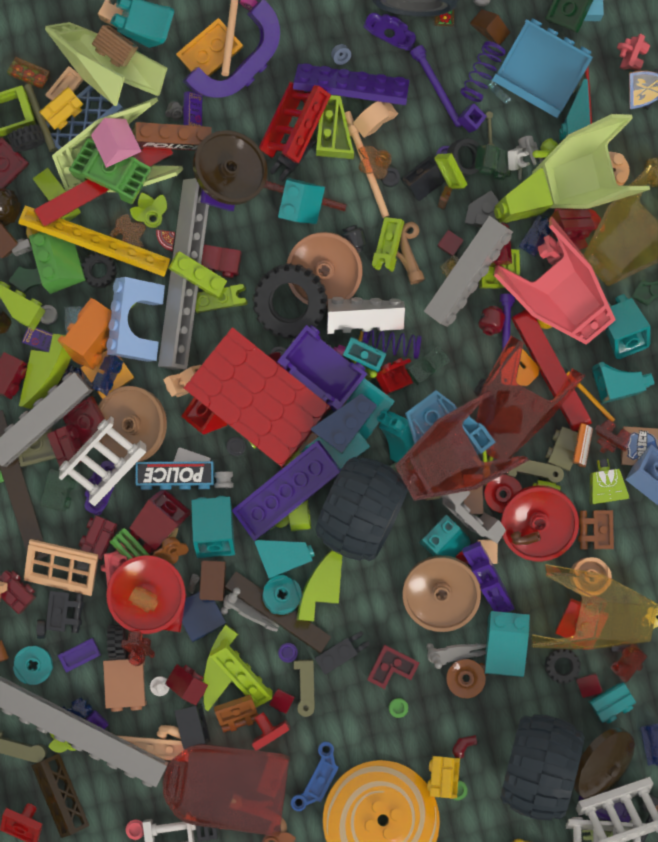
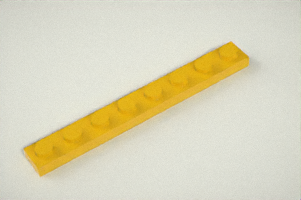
[19,205,170,277]

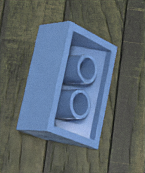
[626,444,658,505]

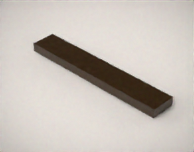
[225,572,331,653]

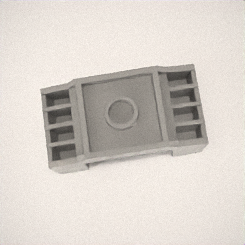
[436,479,506,544]

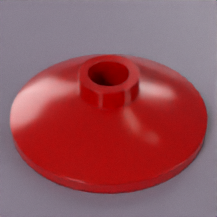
[484,475,522,513]

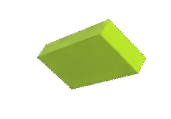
[434,153,467,189]

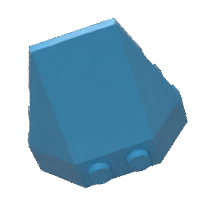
[405,390,496,489]

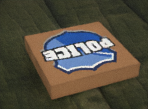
[621,426,658,466]

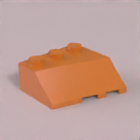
[58,298,112,370]

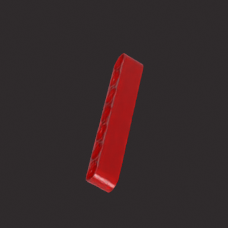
[512,310,592,432]

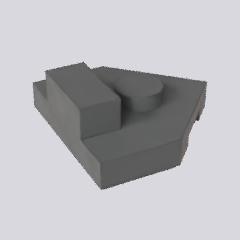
[465,190,499,227]

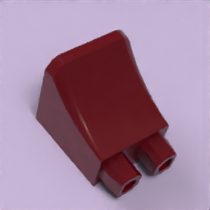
[130,490,190,554]

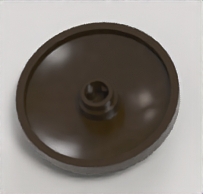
[193,130,268,205]
[574,728,635,799]

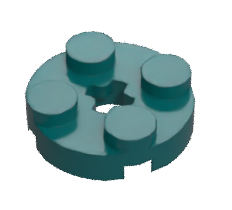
[262,575,302,615]
[13,646,53,685]

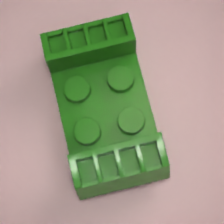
[69,138,151,204]

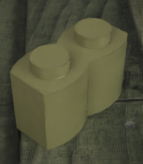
[545,426,578,472]

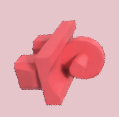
[617,34,650,71]
[537,235,564,265]
[101,550,127,586]

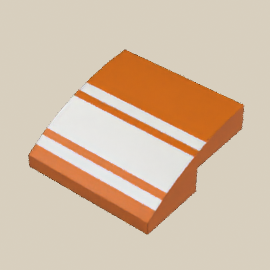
[572,423,593,468]

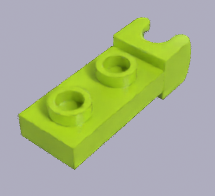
[372,217,404,272]
[195,284,248,313]

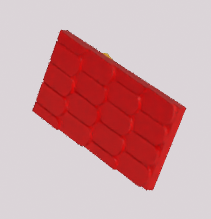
[184,327,331,468]

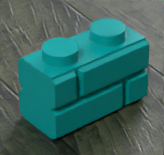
[343,336,386,372]
[588,682,636,724]

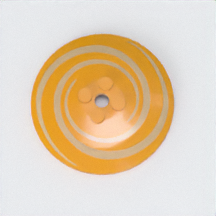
[322,760,440,842]

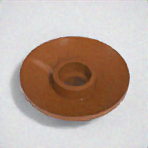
[447,659,486,698]

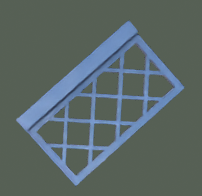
[46,85,124,150]

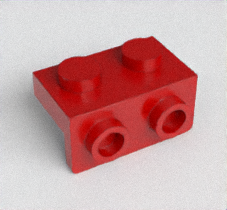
[376,358,413,395]

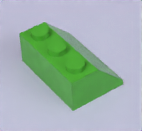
[29,232,85,294]

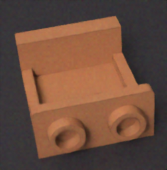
[103,658,147,712]

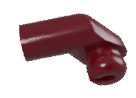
[452,735,477,759]

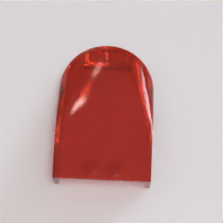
[163,745,290,836]

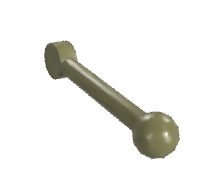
[486,111,494,150]

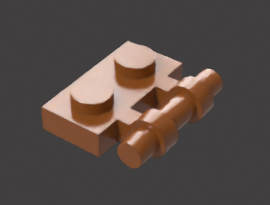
[578,510,614,549]
[214,694,259,733]

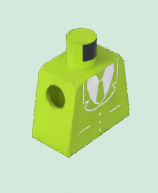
[590,459,629,505]

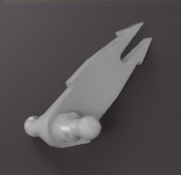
[221,587,279,632]
[426,643,486,669]

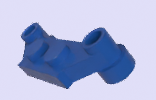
[291,741,339,811]

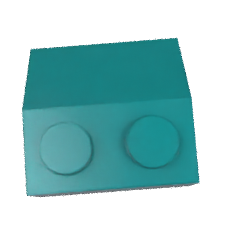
[278,178,325,224]

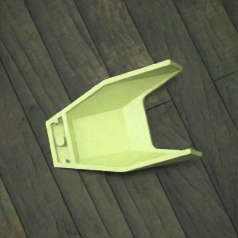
[45,22,167,106]
[52,97,183,192]
[532,114,650,209]

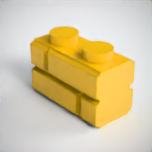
[39,87,83,130]
[427,756,460,799]

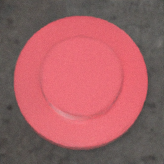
[126,819,144,840]

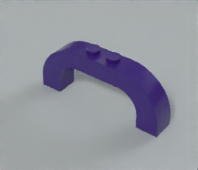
[183,0,280,98]

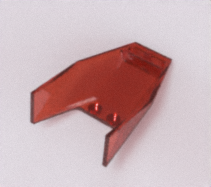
[476,336,585,464]
[395,390,529,501]

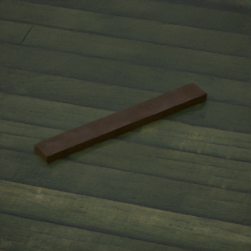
[0,410,49,560]

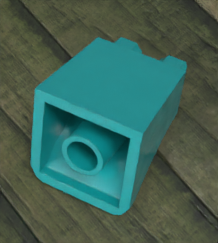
[110,0,174,48]
[605,294,651,359]
[592,362,654,404]
[377,410,420,470]
[419,515,470,558]

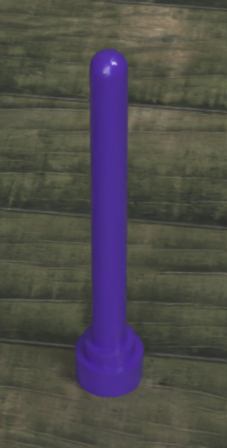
[410,45,462,127]
[500,294,515,386]

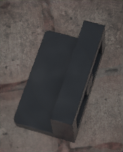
[401,156,446,201]
[175,703,211,749]

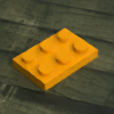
[176,18,243,77]

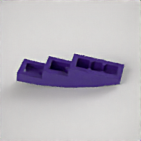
[462,541,515,613]

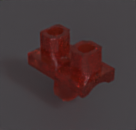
[595,419,631,453]
[121,631,155,666]
[611,643,647,682]

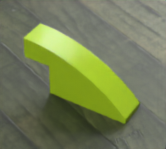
[19,334,71,410]
[296,550,342,621]
[204,624,238,711]

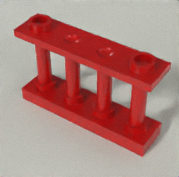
[259,82,331,163]

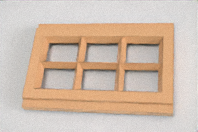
[24,539,98,596]

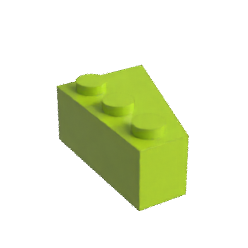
[316,95,354,159]

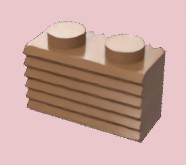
[92,25,138,67]

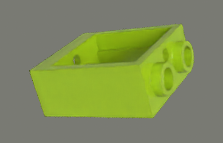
[0,85,37,137]

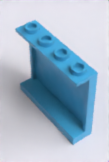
[492,18,593,118]

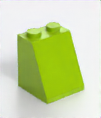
[494,168,553,223]

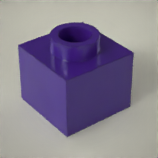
[457,103,487,133]

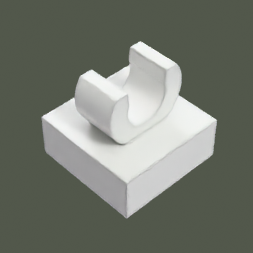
[508,148,530,170]

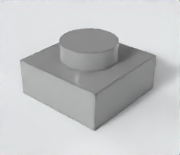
[12,238,32,256]

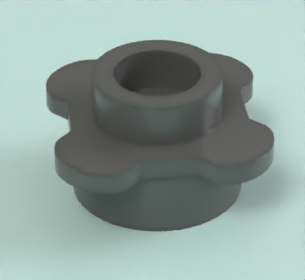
[165,101,184,121]

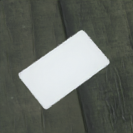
[174,448,211,462]

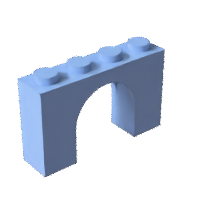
[107,277,165,362]

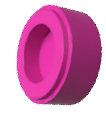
[240,0,258,10]

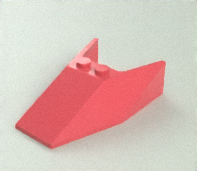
[494,217,616,345]

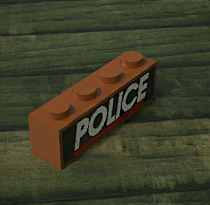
[132,122,211,151]

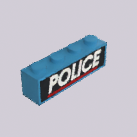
[136,461,214,490]

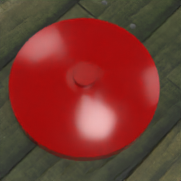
[501,485,579,562]
[106,555,185,634]

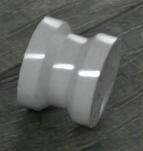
[214,472,233,488]

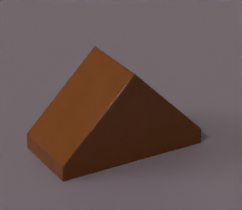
[470,9,510,45]

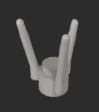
[516,136,544,180]

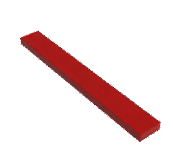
[34,148,173,227]

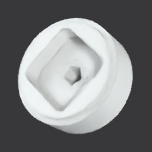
[150,676,170,696]

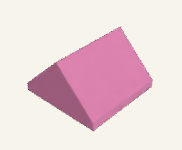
[91,118,141,168]

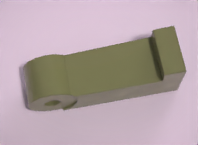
[506,456,564,483]
[294,659,315,717]
[0,730,47,763]

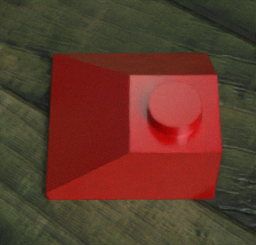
[181,397,228,434]

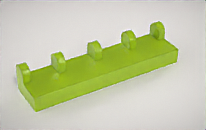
[210,639,273,708]

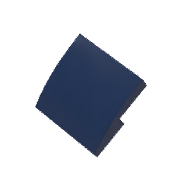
[182,592,227,642]

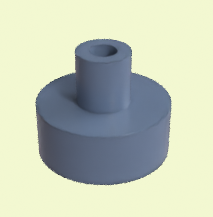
[331,44,351,65]

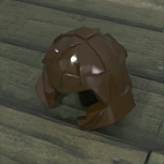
[0,188,21,226]

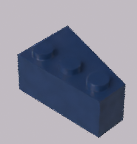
[310,394,377,454]

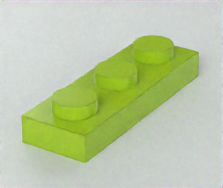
[168,251,227,298]

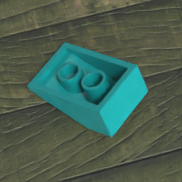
[559,79,590,141]
[485,611,530,677]

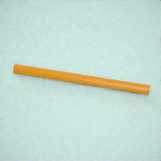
[566,372,615,422]

